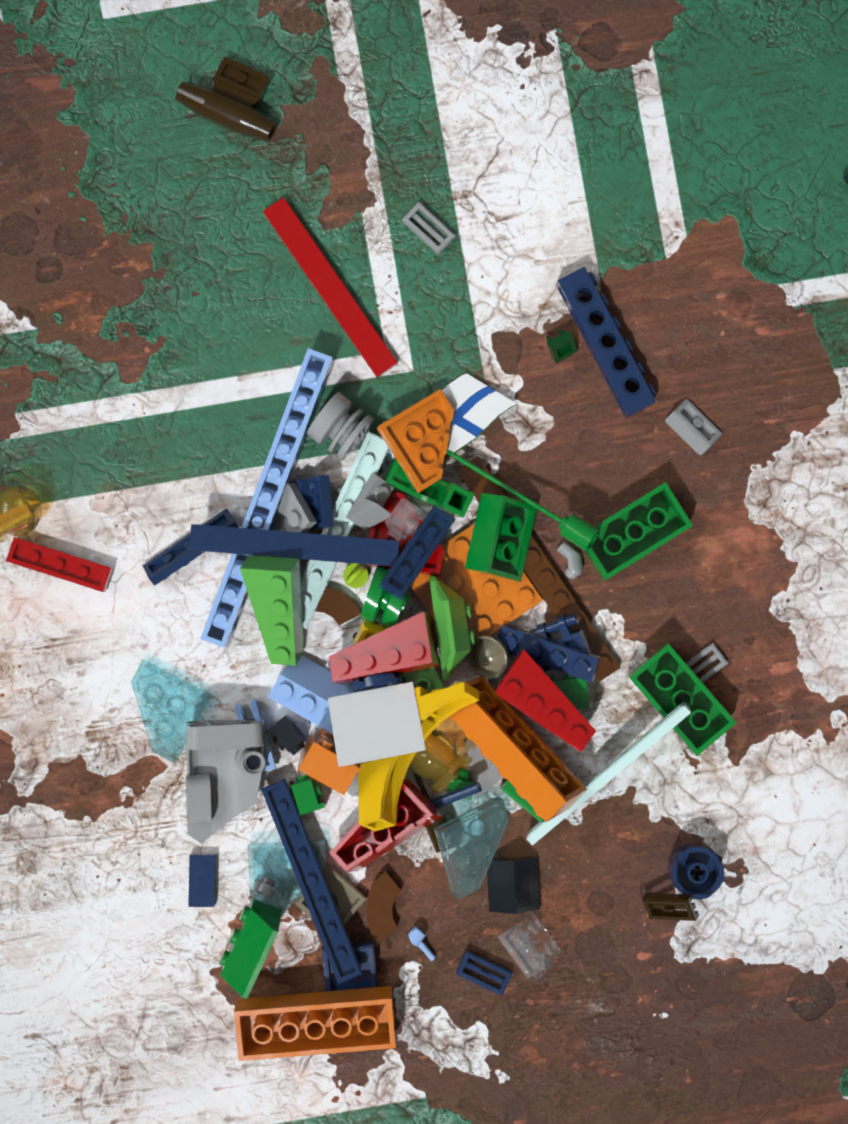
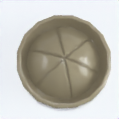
[467,636,509,679]

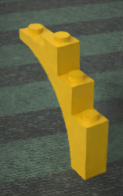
[358,682,479,831]

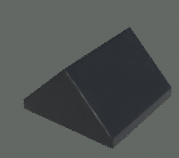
[486,857,541,914]

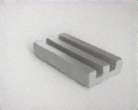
[402,202,456,256]
[686,643,728,683]

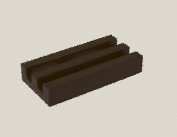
[642,893,699,921]

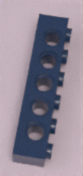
[556,267,657,419]

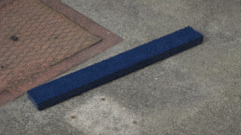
[189,524,399,566]
[261,779,363,984]

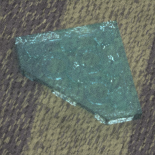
[131,659,212,763]
[434,796,509,900]
[247,839,327,917]

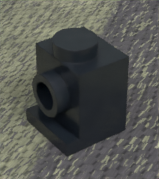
[266,715,306,756]

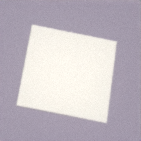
[328,682,426,767]

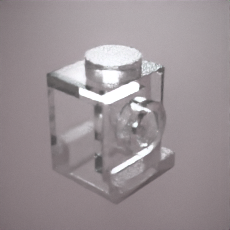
[385,498,426,541]

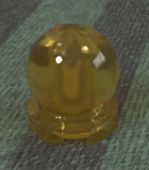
[0,485,42,543]
[409,729,473,795]

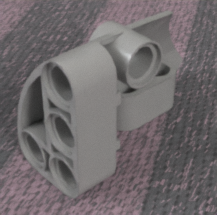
[186,720,266,843]

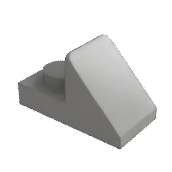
[346,473,394,530]

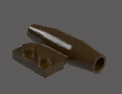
[175,56,276,142]

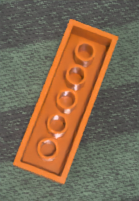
[448,676,588,822]
[234,986,396,1061]

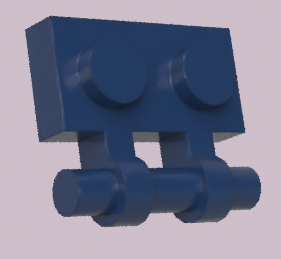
[530,613,592,672]

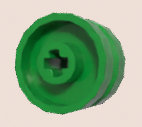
[360,566,409,628]

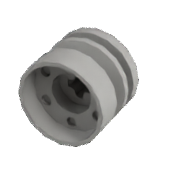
[307,392,374,461]

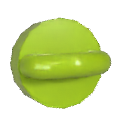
[343,563,369,589]

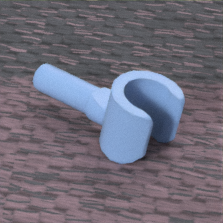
[409,926,436,961]

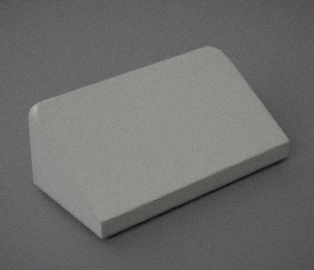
[665,398,722,455]

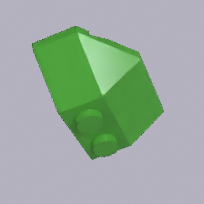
[429,576,475,680]

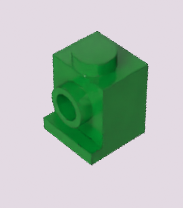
[291,774,326,815]

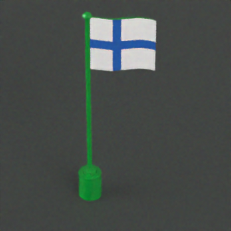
[442,373,600,552]

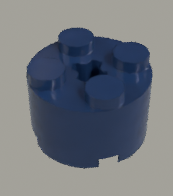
[668,843,724,900]

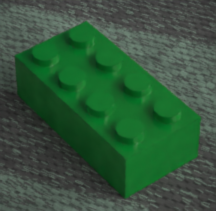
[582,482,693,582]
[627,642,736,756]

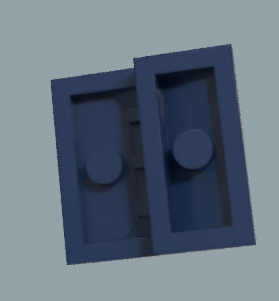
[289,475,333,531]

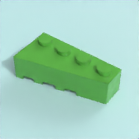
[240,555,304,666]

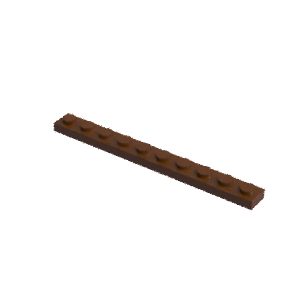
[457,456,621,682]

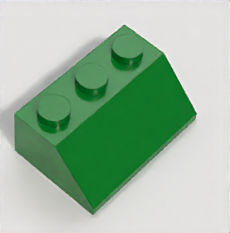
[465,493,537,582]
[219,898,282,999]

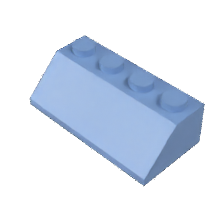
[268,655,356,734]

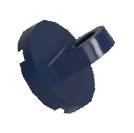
[352,673,404,692]

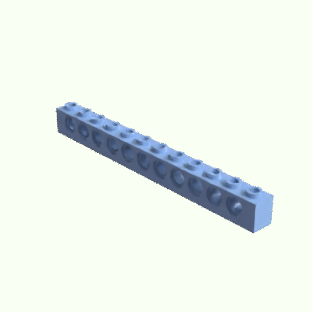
[200,348,333,648]

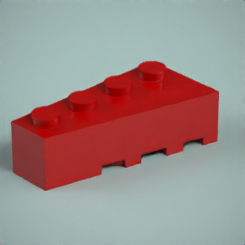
[493,649,596,752]

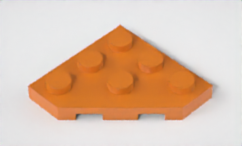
[377,389,454,493]

